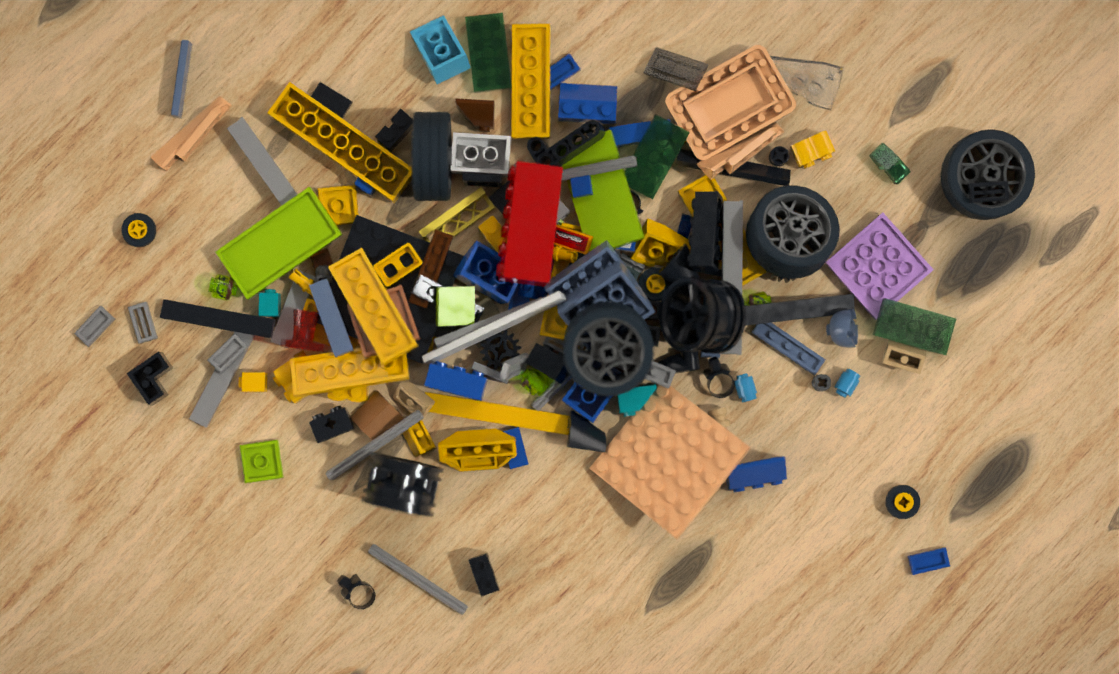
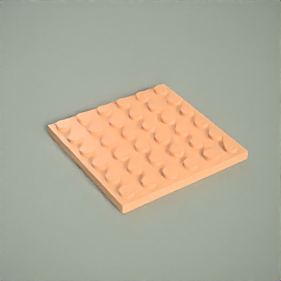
[589,384,751,540]

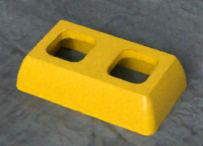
[373,243,422,287]

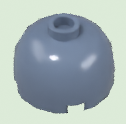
[826,309,858,348]

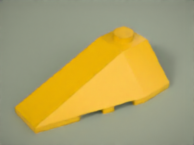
[630,218,691,267]

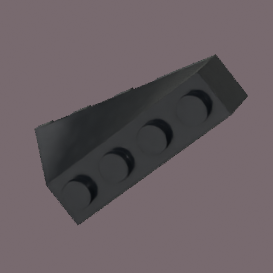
[687,191,723,276]

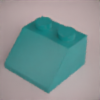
[617,385,657,417]

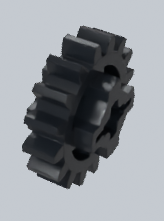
[480,330,521,370]

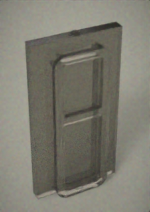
[644,47,708,91]

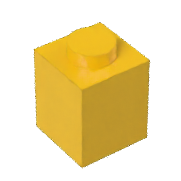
[238,372,268,392]

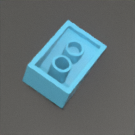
[410,15,471,84]

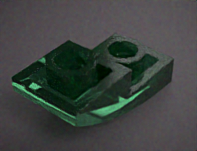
[869,143,911,184]

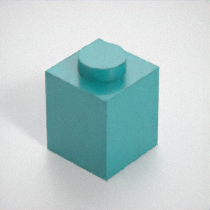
[259,289,281,317]

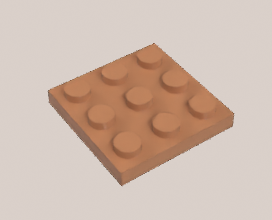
[347,285,420,359]

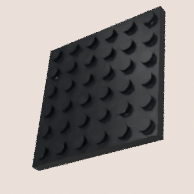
[315,215,464,364]

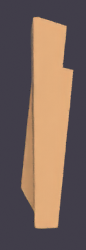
[151,96,232,171]
[697,122,784,180]

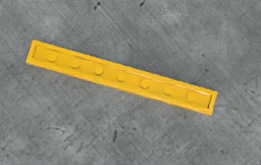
[425,392,569,435]

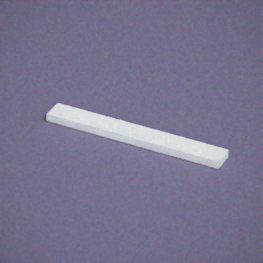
[422,291,567,365]

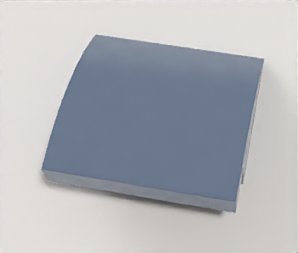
[545,240,655,352]

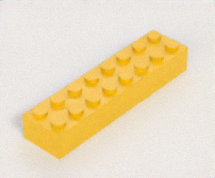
[267,82,412,204]

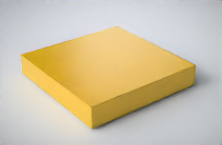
[317,185,359,226]

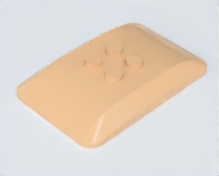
[665,45,796,160]

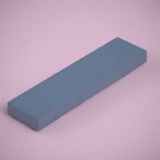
[171,40,192,119]
[309,279,354,357]
[751,323,826,376]

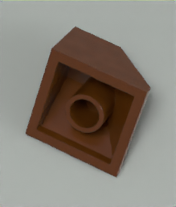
[455,98,495,132]

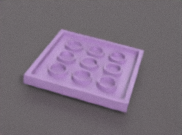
[825,213,934,320]

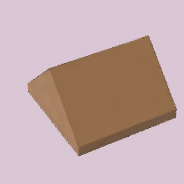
[351,391,405,440]

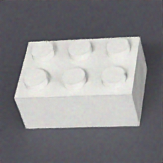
[451,132,511,177]

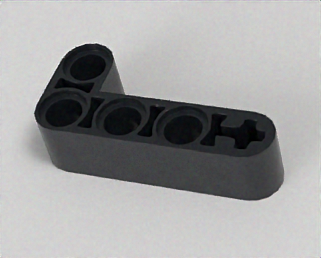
[527,120,605,167]

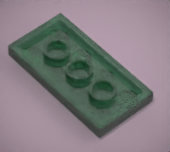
[465,13,512,93]
[624,114,690,199]
[873,298,956,355]

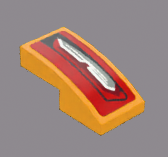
[554,224,593,254]

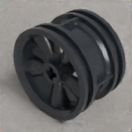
[659,277,746,354]

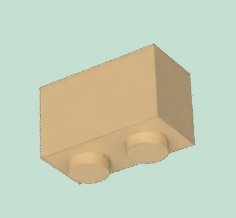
[883,339,926,374]

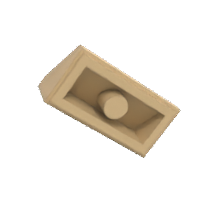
[392,380,435,420]

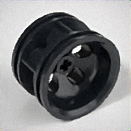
[361,453,444,517]

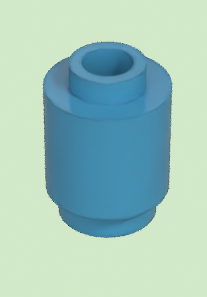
[834,368,860,398]
[734,373,757,403]

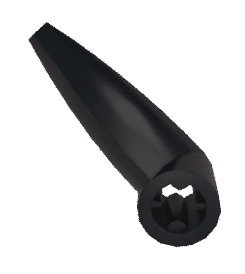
[658,352,700,374]

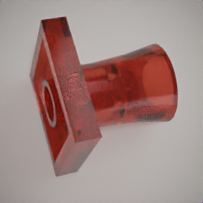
[280,309,325,352]

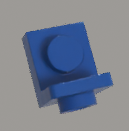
[518,284,548,299]

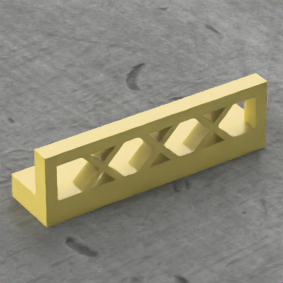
[419,187,495,243]

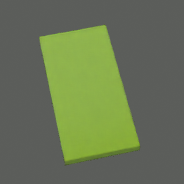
[560,130,645,252]
[215,187,343,300]

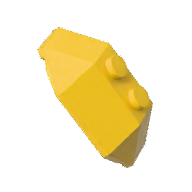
[438,428,517,472]

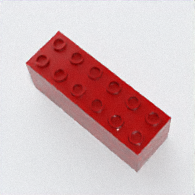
[496,161,563,287]

